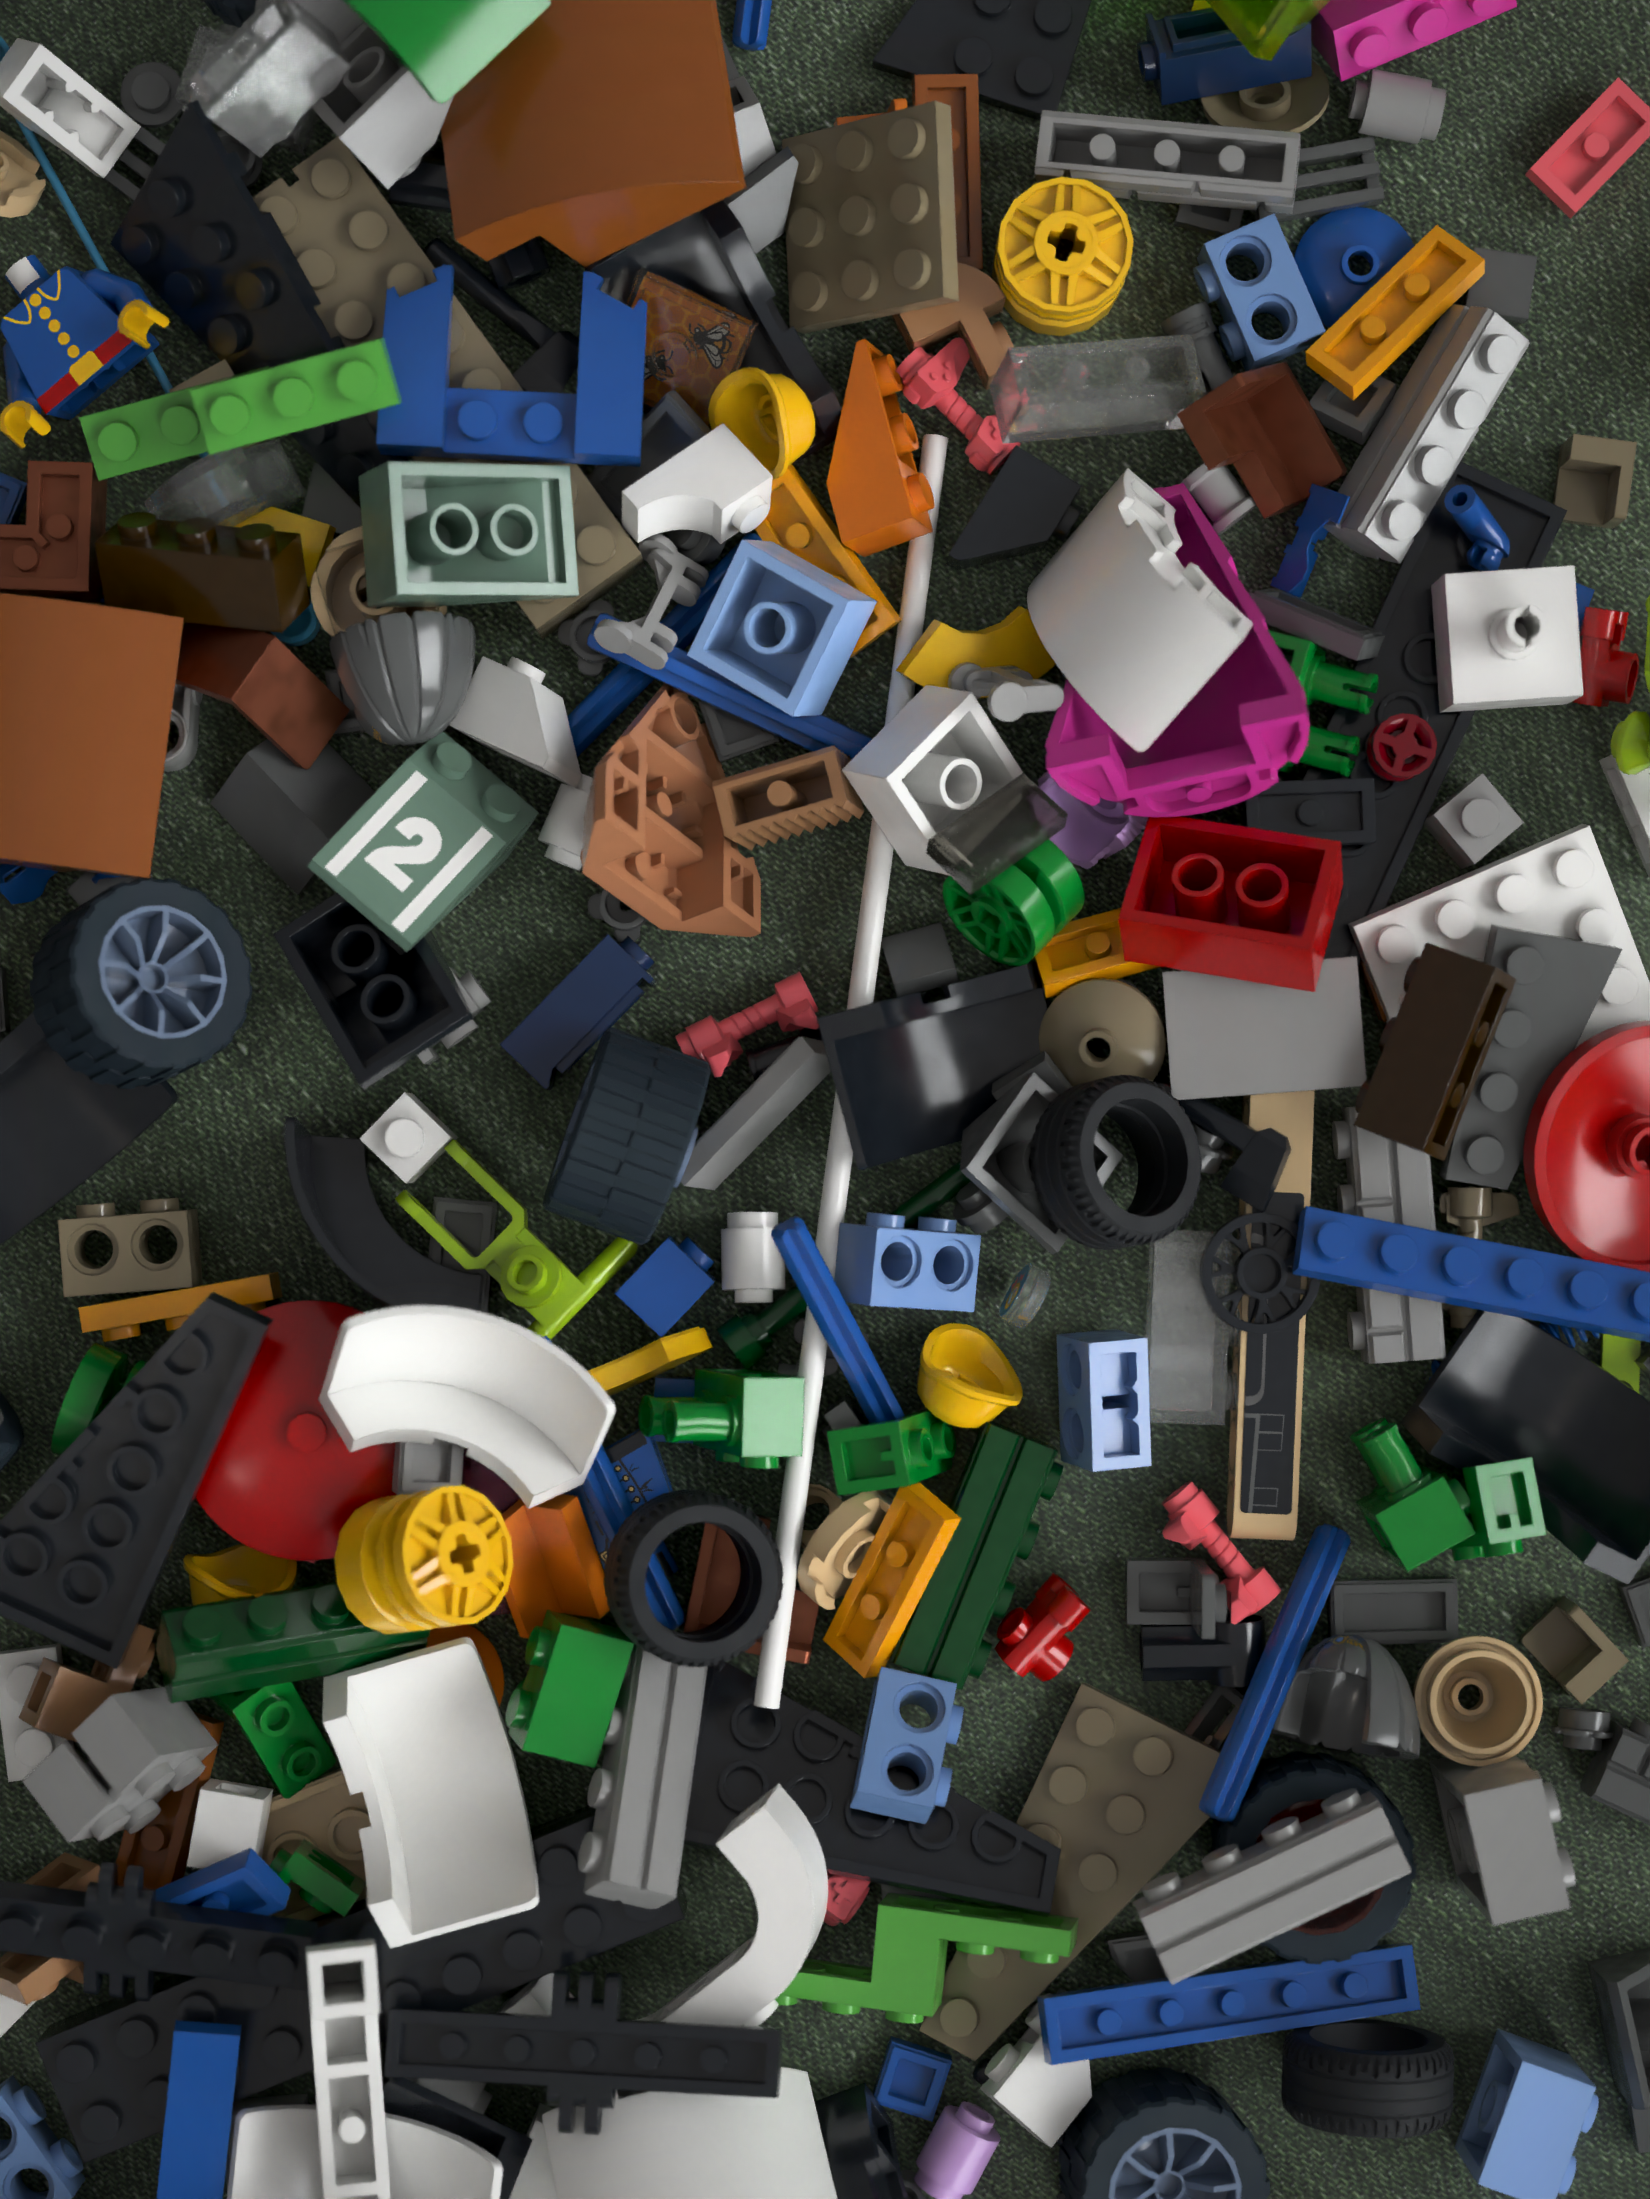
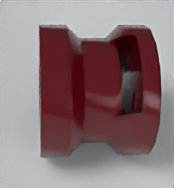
[1365,713,1437,782]

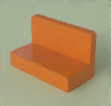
[502,1494,610,1639]

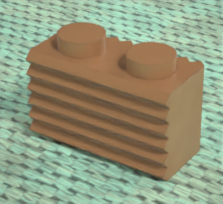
[712,745,864,851]

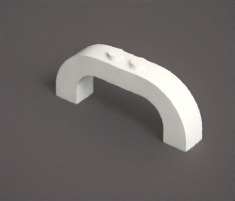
[496,1783,828,2098]
[306,1939,391,2199]

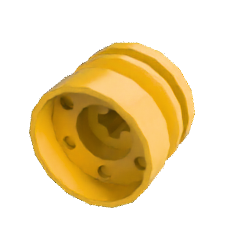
[992,177,1134,336]
[335,1486,514,1634]

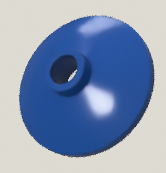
[1294,207,1414,329]

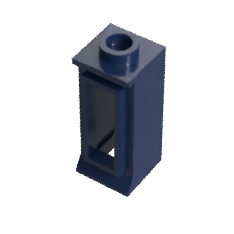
[1137,0,1312,105]
[500,935,656,1090]

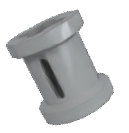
[1180,463,1257,536]

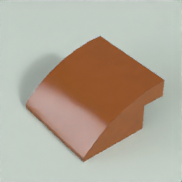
[441,0,746,267]
[0,593,184,879]

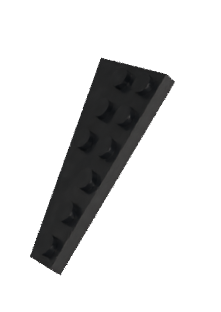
[0,1292,273,1669]
[684,1662,1061,1917]

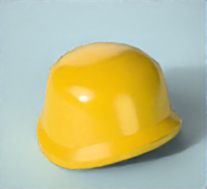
[708,367,815,480]
[917,1323,1023,1428]
[183,1543,297,1605]

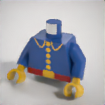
[0,255,170,449]

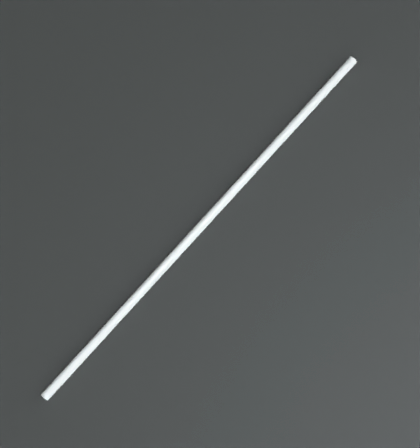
[754,434,948,1709]

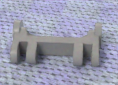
[594,534,709,670]
[948,662,1064,722]

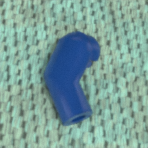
[1444,484,1510,571]

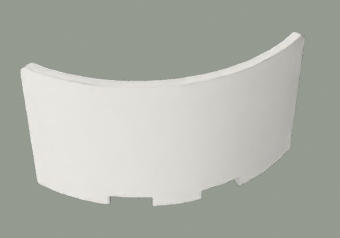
[1027,468,1253,752]
[319,1305,616,1509]
[322,1637,539,1949]
[542,2067,837,2199]
[227,2104,503,2199]

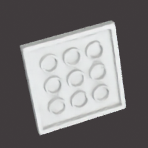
[1348,824,1650,1048]

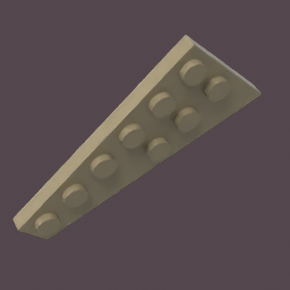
[919,1683,1257,2061]

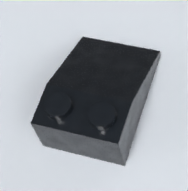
[273,893,474,1090]

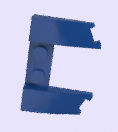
[376,265,647,467]

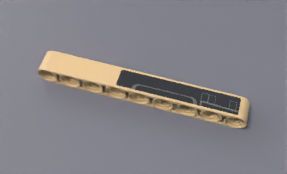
[1227,1090,1315,1541]

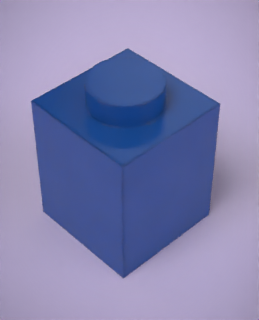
[615,1236,716,1338]

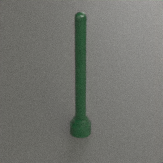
[716,1161,971,1370]

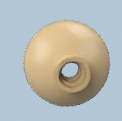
[1413,1635,1543,1766]

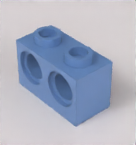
[1193,213,1325,371]
[834,1212,981,1312]
[1056,1329,1152,1472]
[849,1667,964,1824]
[0,2075,85,2199]

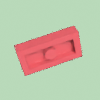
[1525,77,1650,219]

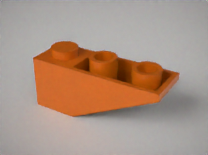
[826,339,935,557]

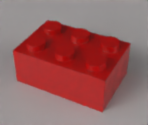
[1118,816,1343,992]

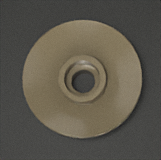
[1201,60,1329,133]
[1039,978,1167,1087]

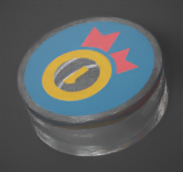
[998,1262,1051,1329]

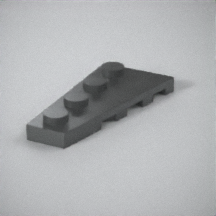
[1439,924,1622,1190]

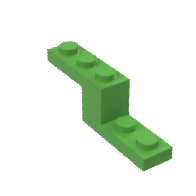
[79,337,402,481]
[775,1893,1079,2024]

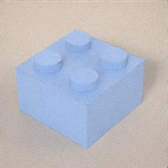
[687,539,877,717]
[1455,2029,1598,2199]

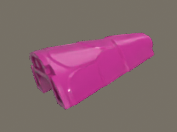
[1045,483,1309,817]

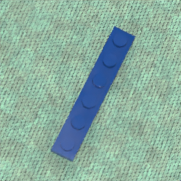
[1292,1206,1650,1342]
[1037,1943,1421,2065]

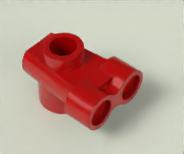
[1573,606,1639,707]
[994,1572,1091,1682]

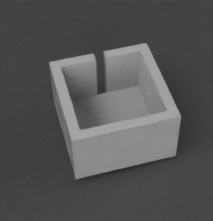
[22,1687,218,1843]

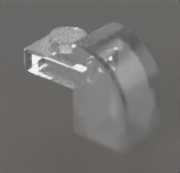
[144,439,306,527]

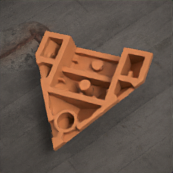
[581,683,761,938]

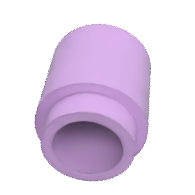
[914,2102,1001,2199]

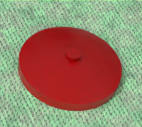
[1523,1020,1650,1272]
[196,1300,399,1561]

